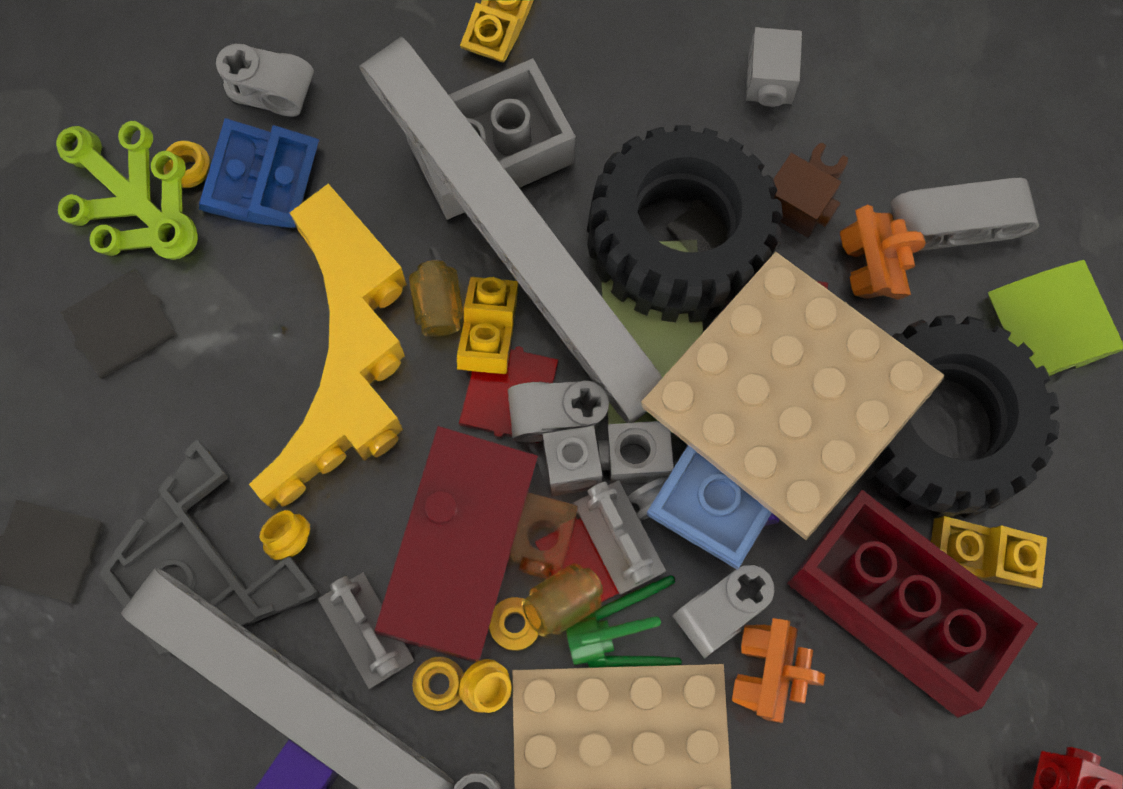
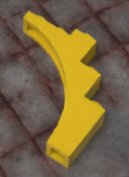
[249,184,407,510]

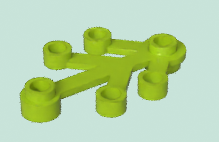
[56,121,198,260]

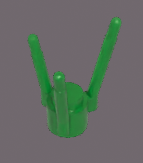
[565,575,682,668]

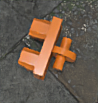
[840,205,926,300]
[732,618,825,723]

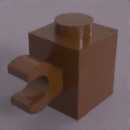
[773,142,848,238]

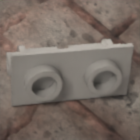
[573,480,666,595]
[318,572,415,689]

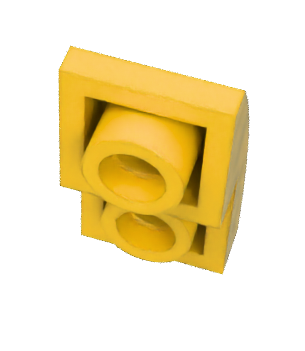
[460,0,534,63]
[457,277,518,374]
[931,516,1047,589]

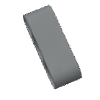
[890,178,1039,251]

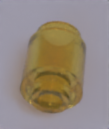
[409,260,464,337]
[522,563,603,637]

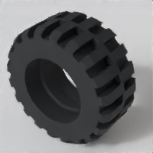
[587,125,783,323]
[863,315,1060,519]

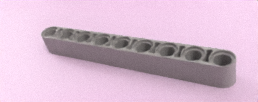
[359,37,663,423]

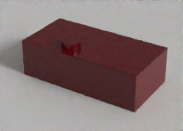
[374,426,538,663]
[787,490,1038,718]

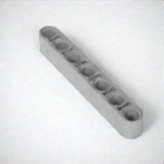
[121,567,456,789]

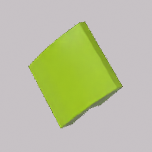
[988,260,1123,376]

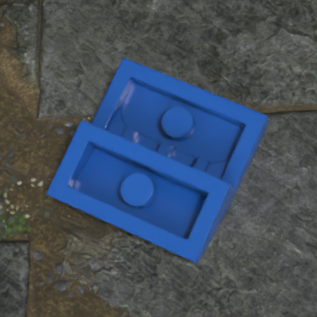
[199,118,319,228]

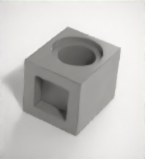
[746,27,802,107]
[598,421,674,484]
[543,426,602,496]

